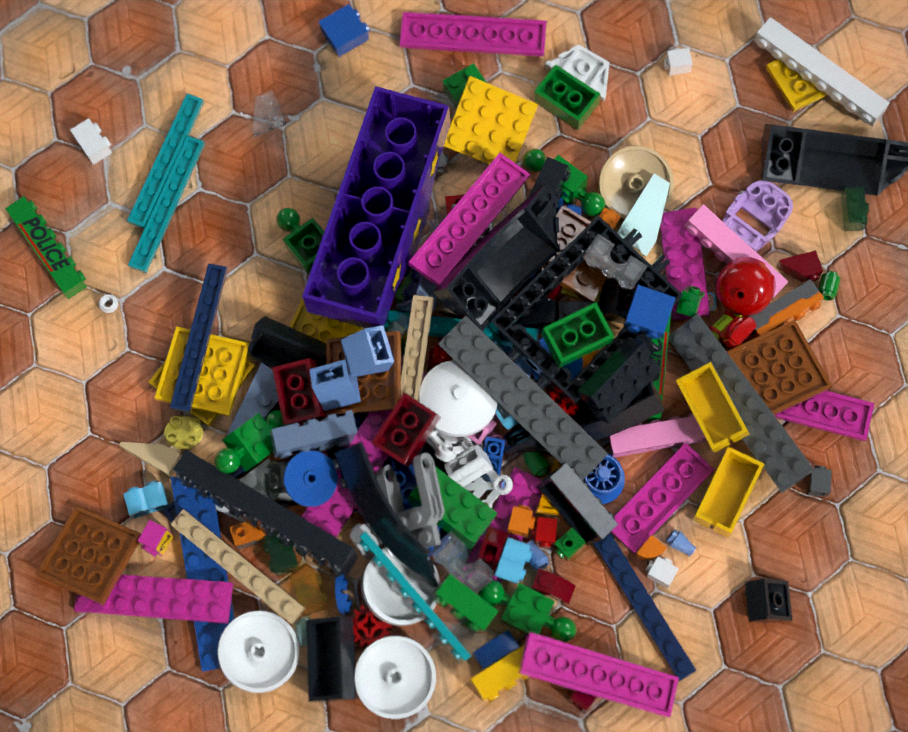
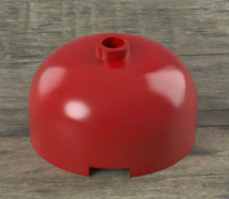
[716,257,776,316]

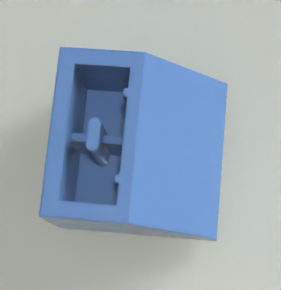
[341,326,394,377]
[310,360,361,411]

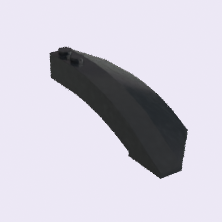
[761,124,908,196]
[433,184,560,332]
[502,380,665,454]
[332,441,438,588]

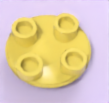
[164,416,203,450]

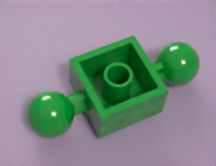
[523,148,605,216]
[276,207,324,275]
[215,410,287,474]
[479,580,576,643]

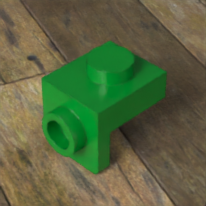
[676,286,705,317]

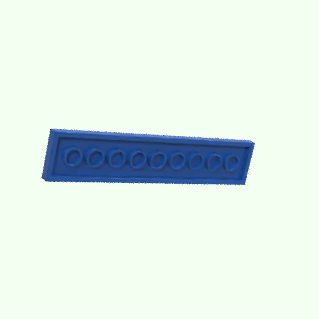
[171,476,235,672]

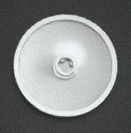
[419,360,498,437]
[361,549,440,626]
[218,611,299,693]
[355,636,436,719]

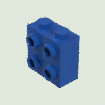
[318,4,370,57]
[623,285,675,339]

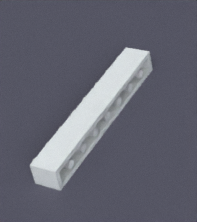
[755,17,890,126]

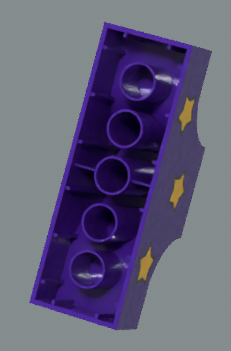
[302,86,451,328]

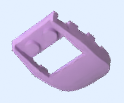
[722,181,793,252]

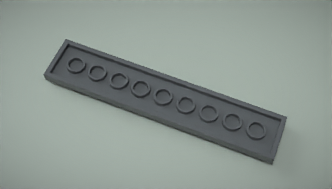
[669,314,815,493]
[438,316,608,481]

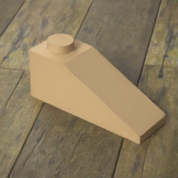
[119,442,181,478]

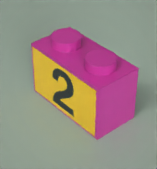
[138,520,174,557]

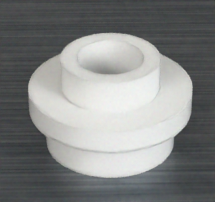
[99,295,118,313]

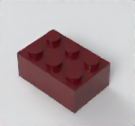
[272,358,328,425]
[371,393,441,468]

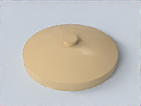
[598,146,674,220]

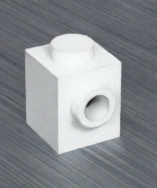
[664,48,693,76]
[646,557,679,589]

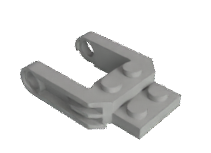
[376,453,445,548]

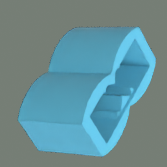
[123,481,169,519]
[494,538,533,584]

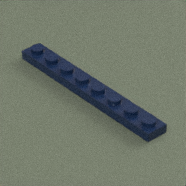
[170,263,228,413]
[593,533,697,682]

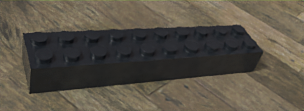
[173,450,358,578]

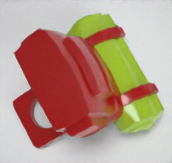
[709,311,757,348]

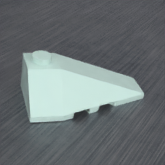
[617,174,670,257]

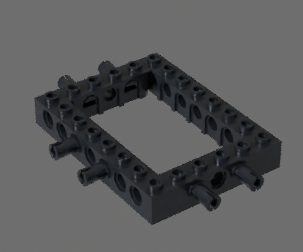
[489,215,683,407]

